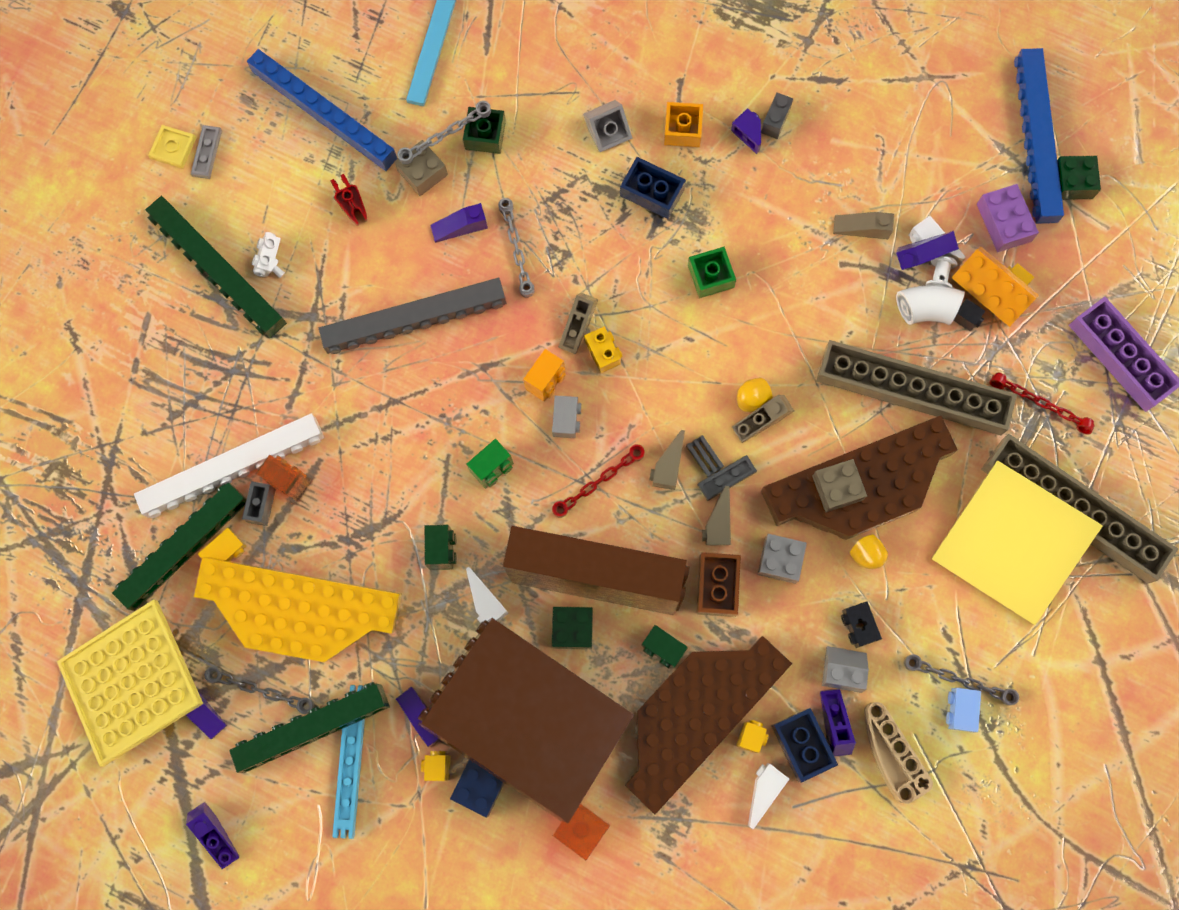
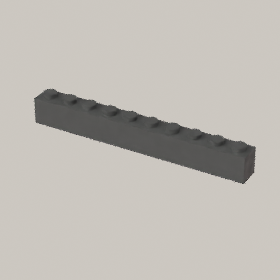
[318,278,507,354]

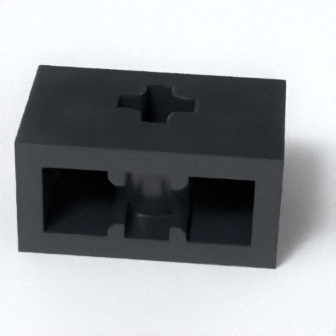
[841,601,882,648]

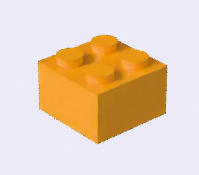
[664,102,703,147]
[523,349,566,401]

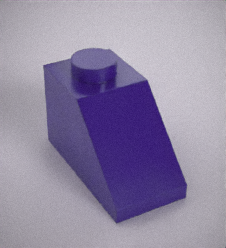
[731,108,761,154]

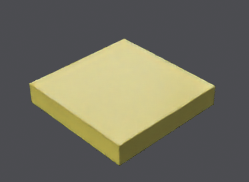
[148,125,197,169]

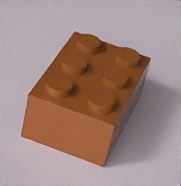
[697,552,741,617]

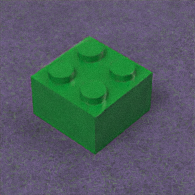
[688,246,736,298]
[466,438,514,489]

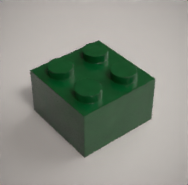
[463,107,506,154]
[1057,156,1101,200]
[424,525,457,570]
[552,607,593,649]

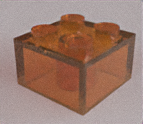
[256,454,310,501]
[552,803,610,861]

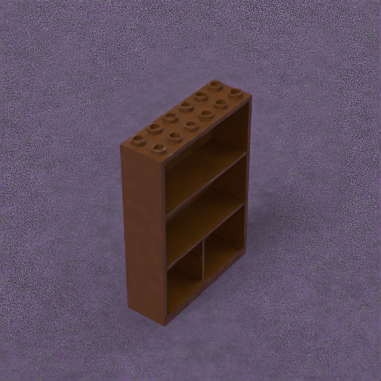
[503,526,690,615]
[417,618,634,823]

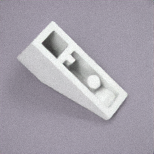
[909,216,966,266]
[466,567,508,623]
[748,763,789,829]

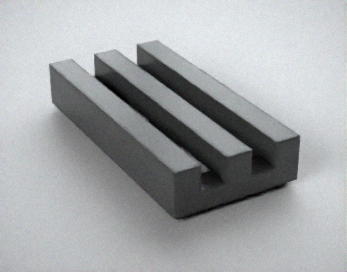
[686,435,724,478]

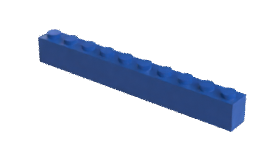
[1014,48,1064,224]
[247,49,398,171]

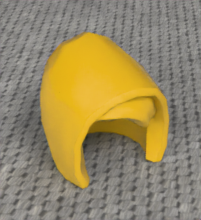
[737,377,773,413]
[849,534,888,569]

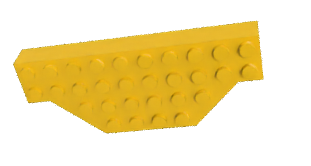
[194,557,402,662]

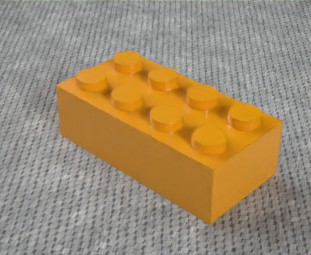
[952,247,1039,327]

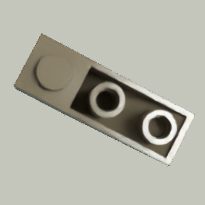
[732,395,794,443]

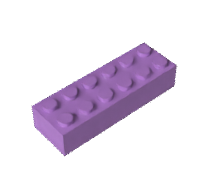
[1068,297,1179,412]

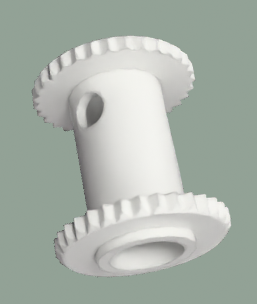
[926,256,958,288]

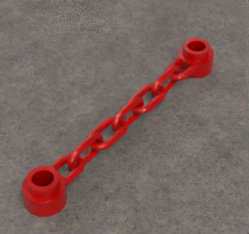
[989,372,1095,434]
[552,444,645,518]

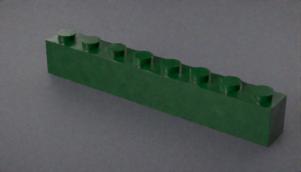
[112,482,247,611]
[229,682,390,773]

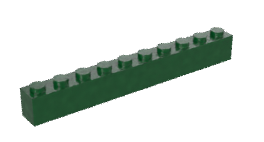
[145,195,287,338]

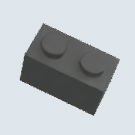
[761,92,793,140]
[242,481,276,526]

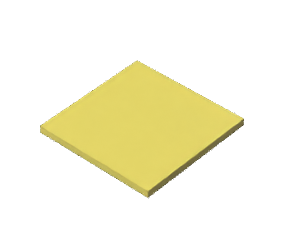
[931,460,1103,625]
[57,599,203,767]

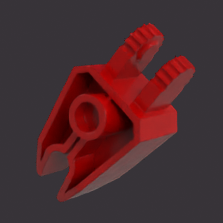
[330,174,367,226]

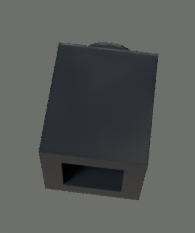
[953,298,985,331]

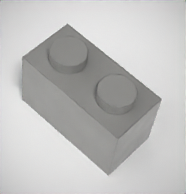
[552,396,581,438]

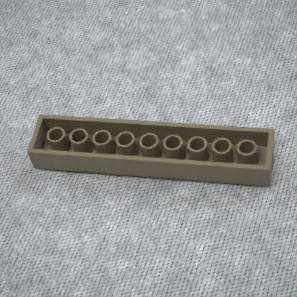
[816,340,1017,436]
[981,434,1178,584]

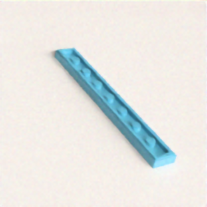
[406,0,456,106]

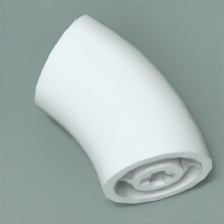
[896,285,965,325]

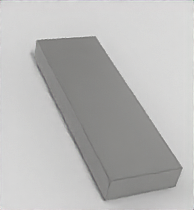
[191,125,222,179]

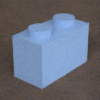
[946,688,981,732]

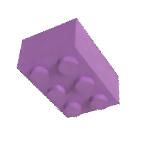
[977,184,1039,253]

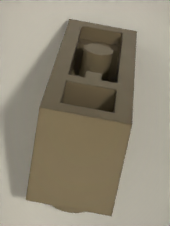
[833,212,894,240]
[558,293,598,354]
[649,430,685,490]
[702,486,731,545]

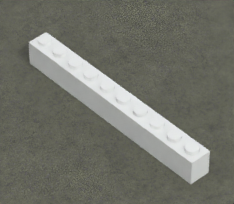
[134,413,324,518]

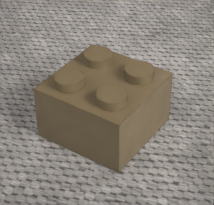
[394,140,448,196]
[812,459,867,512]

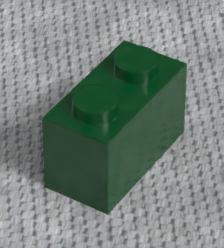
[641,625,688,669]

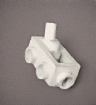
[252,232,285,278]

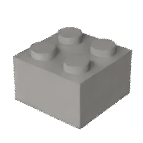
[757,534,807,584]

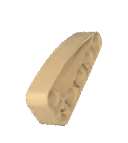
[864,702,933,804]

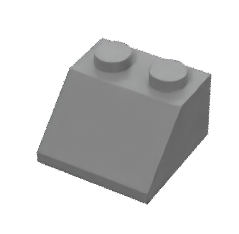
[583,100,632,152]
[822,646,869,693]

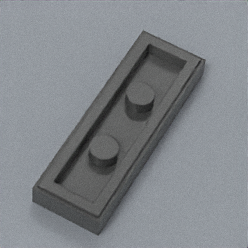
[697,455,757,501]

